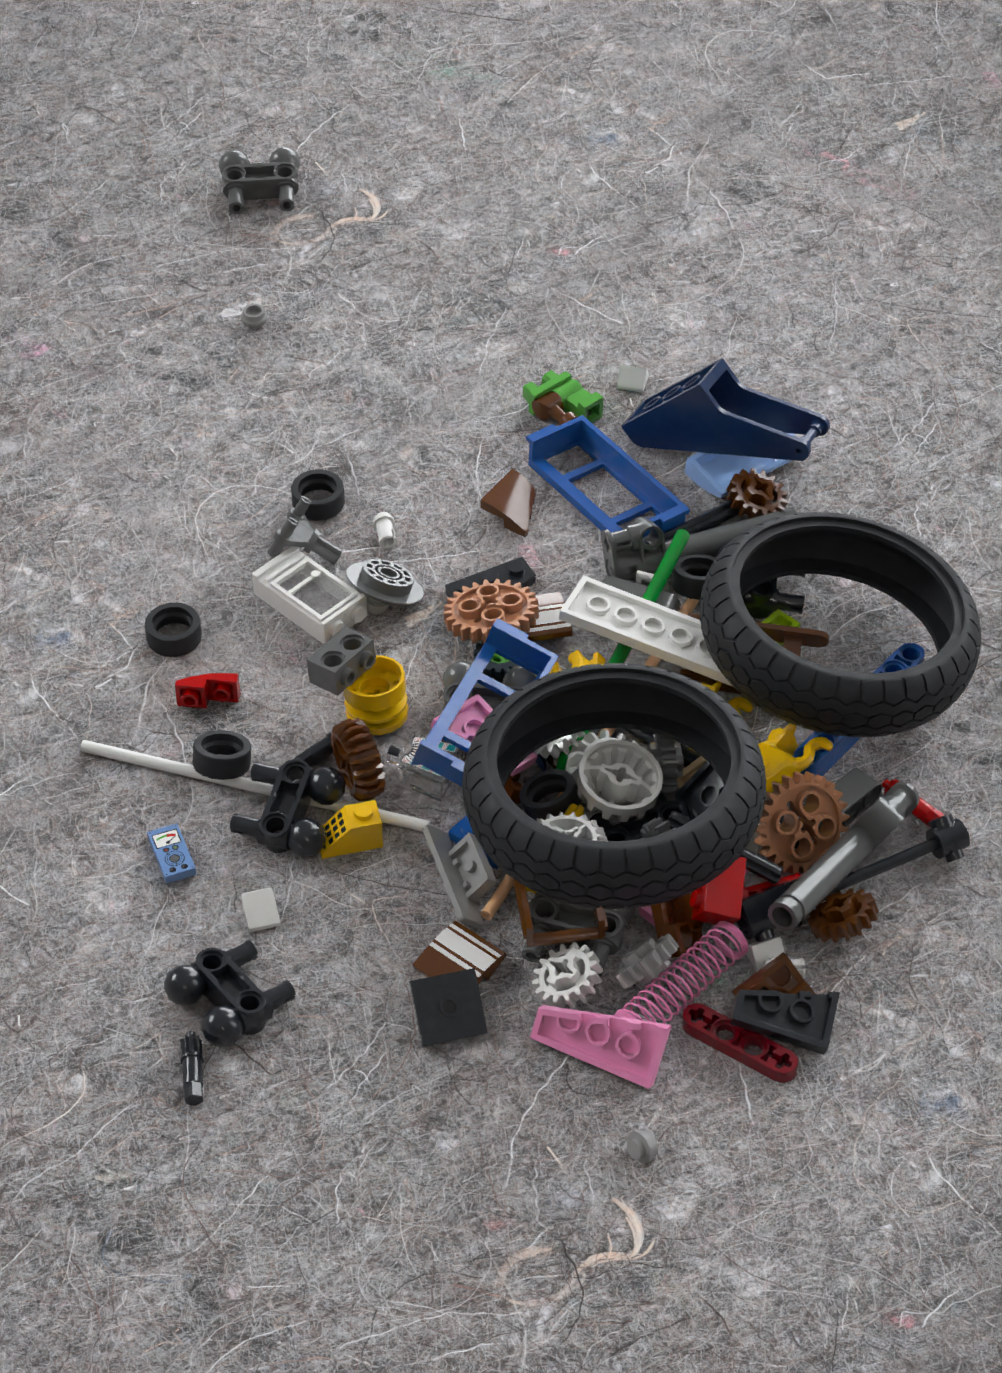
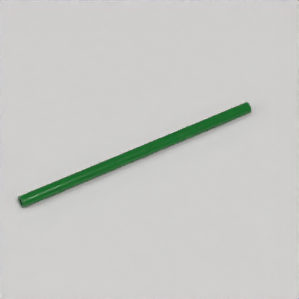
[552,529,690,770]

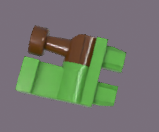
[522,370,603,426]

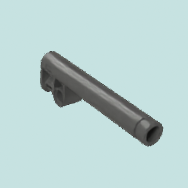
[601,508,797,581]
[768,782,920,931]

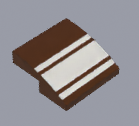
[523,592,573,642]
[412,921,507,985]

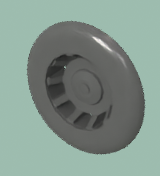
[346,559,424,606]

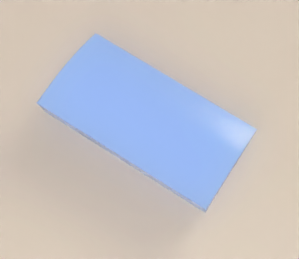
[684,433,794,498]

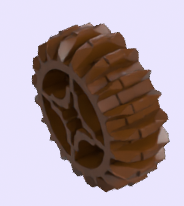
[331,718,386,802]

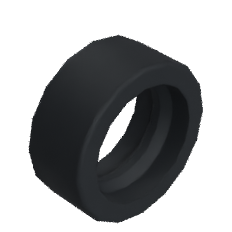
[291,469,345,521]
[671,554,716,600]
[145,602,202,657]
[192,730,251,780]
[519,769,582,821]

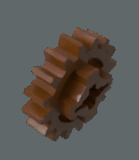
[726,468,788,519]
[807,888,879,943]

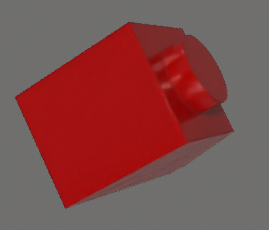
[690,857,747,925]

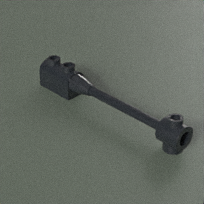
[737,813,970,942]

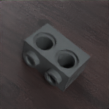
[307,627,376,696]

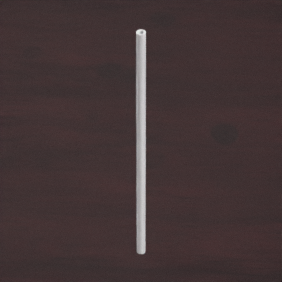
[80,740,430,832]

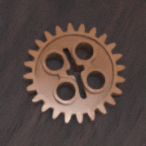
[443,579,539,644]
[754,771,850,874]

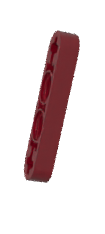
[682,1003,798,1083]

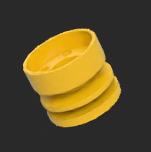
[343,655,409,735]

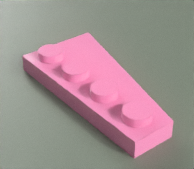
[530,1005,672,1089]

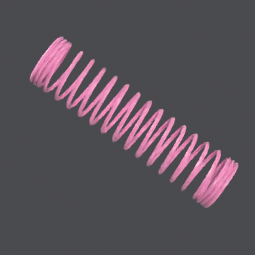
[612,921,748,1024]

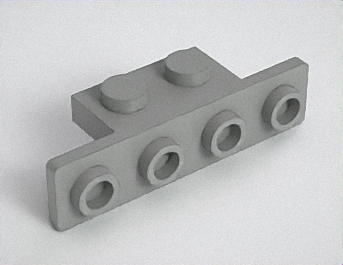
[422,824,497,929]

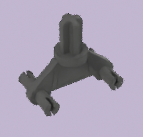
[267,496,342,564]

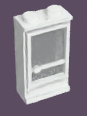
[252,546,367,644]

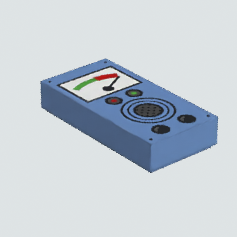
[147,823,196,884]

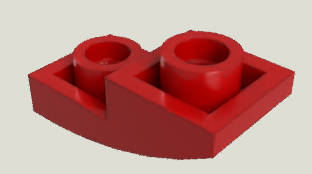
[175,673,241,709]

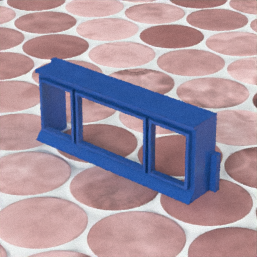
[526,415,690,538]
[411,618,559,787]

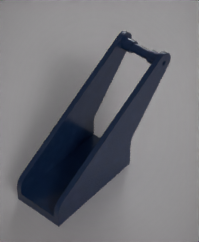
[621,358,830,461]

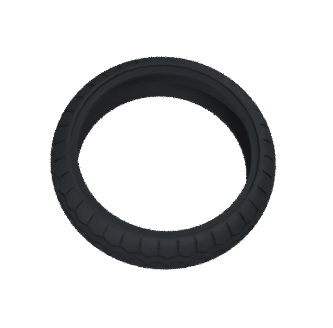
[700,512,981,737]
[462,663,766,909]

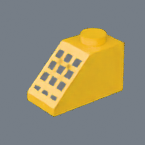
[320,800,383,859]

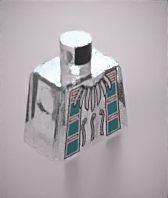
[386,734,463,802]

